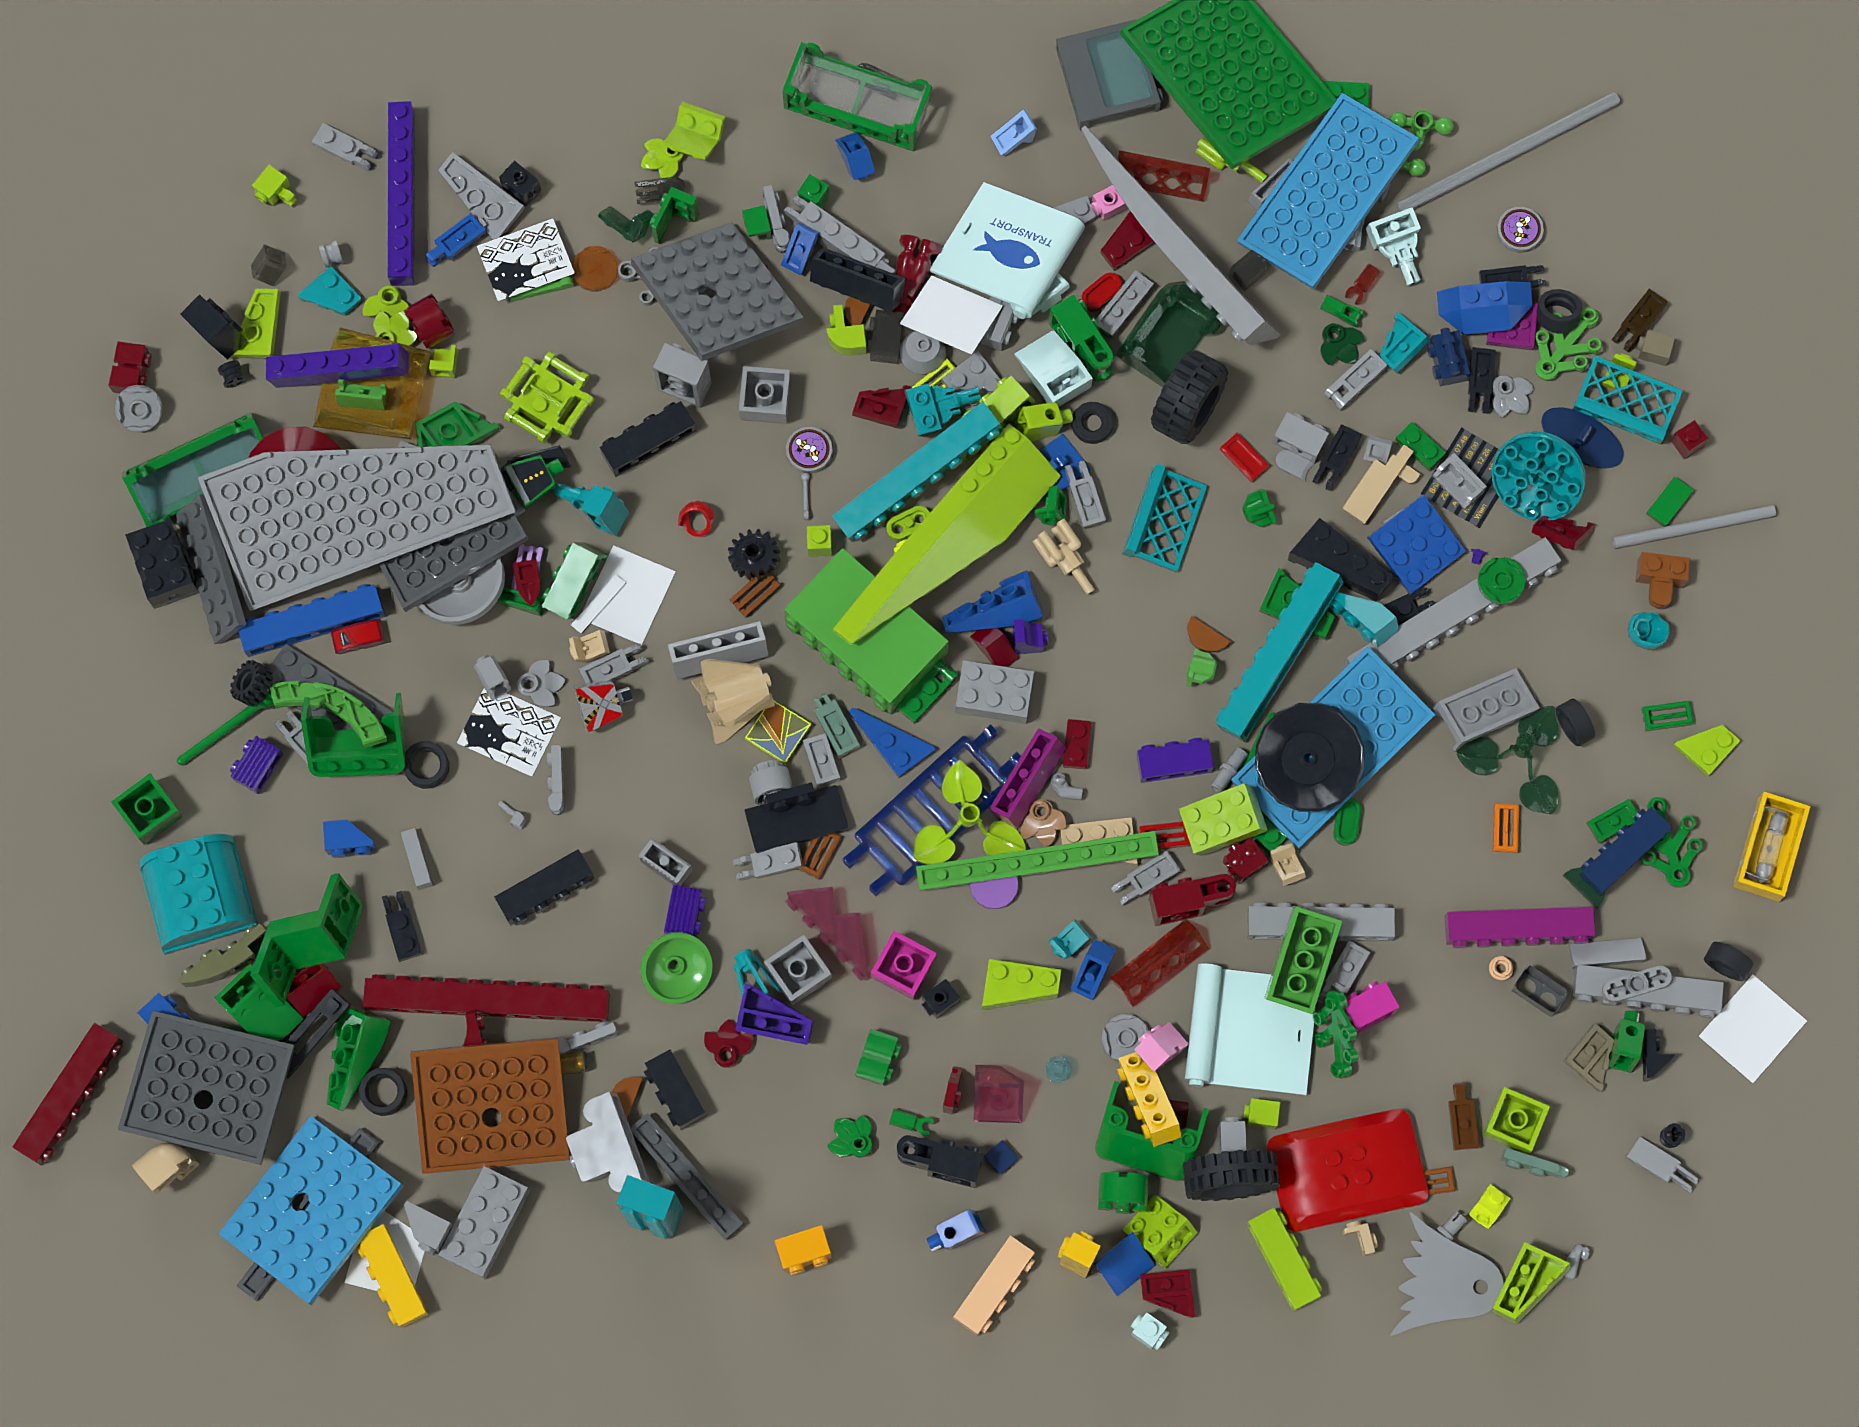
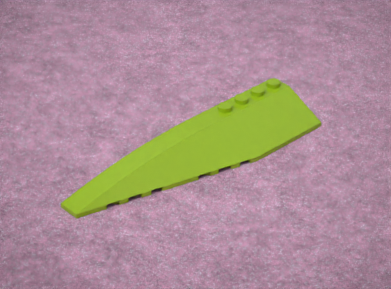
[832,424,1061,645]

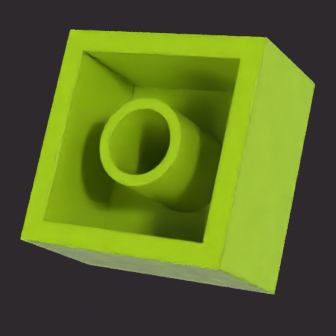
[1482,1087,1550,1154]

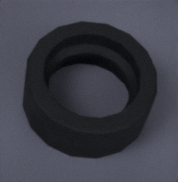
[1536,289,1582,333]
[1555,698,1595,747]
[403,741,449,789]
[1704,942,1754,981]
[359,1068,407,1116]

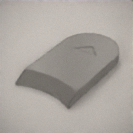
[1276,450,1314,481]

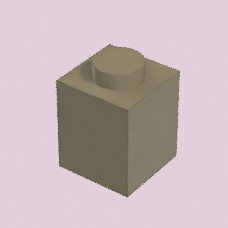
[1636,330,1675,366]

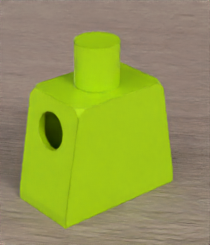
[1014,402,1073,442]

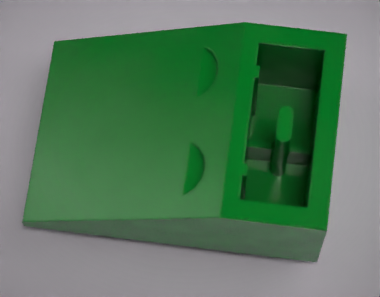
[214,964,304,1042]

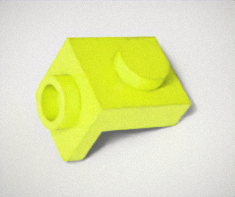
[1469,1184,1511,1229]

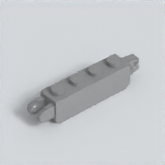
[784,196,895,274]

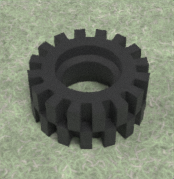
[230,660,273,707]

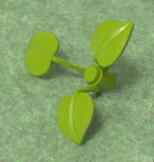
[913,760,1026,864]

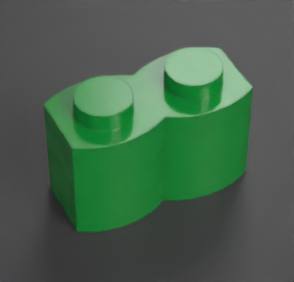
[855,1029,902,1086]

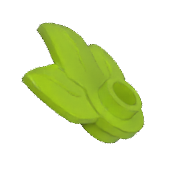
[641,138,684,182]
[362,286,408,318]
[373,311,417,349]

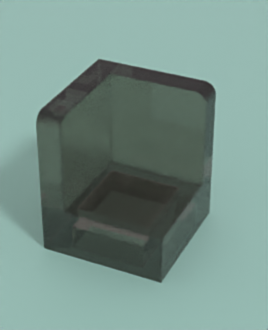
[251,244,287,286]

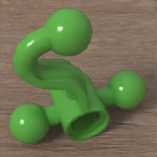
[1389,110,1454,177]

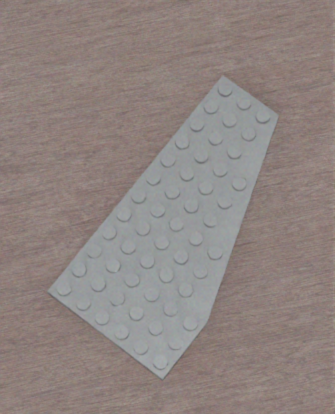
[198,445,517,611]

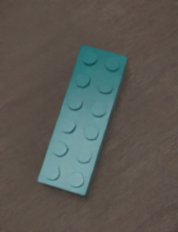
[616,1175,684,1239]

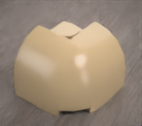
[132,1143,200,1194]

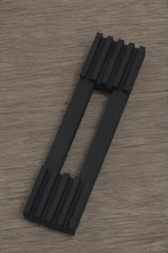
[286,989,351,1079]

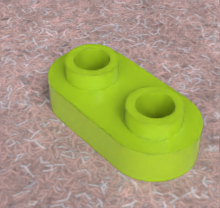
[886,506,930,542]

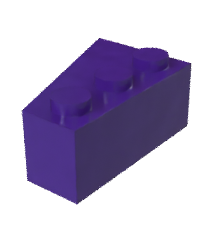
[735,982,814,1045]

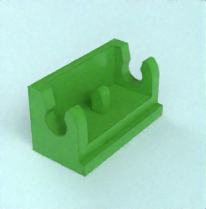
[335,379,388,411]

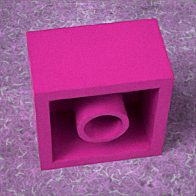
[871,931,937,1000]
[1344,981,1399,1034]

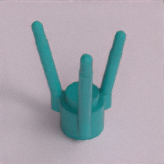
[733,949,781,995]

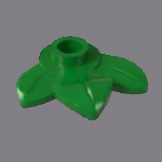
[827,1115,873,1158]

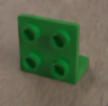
[650,187,699,244]

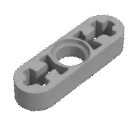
[1601,966,1672,1003]

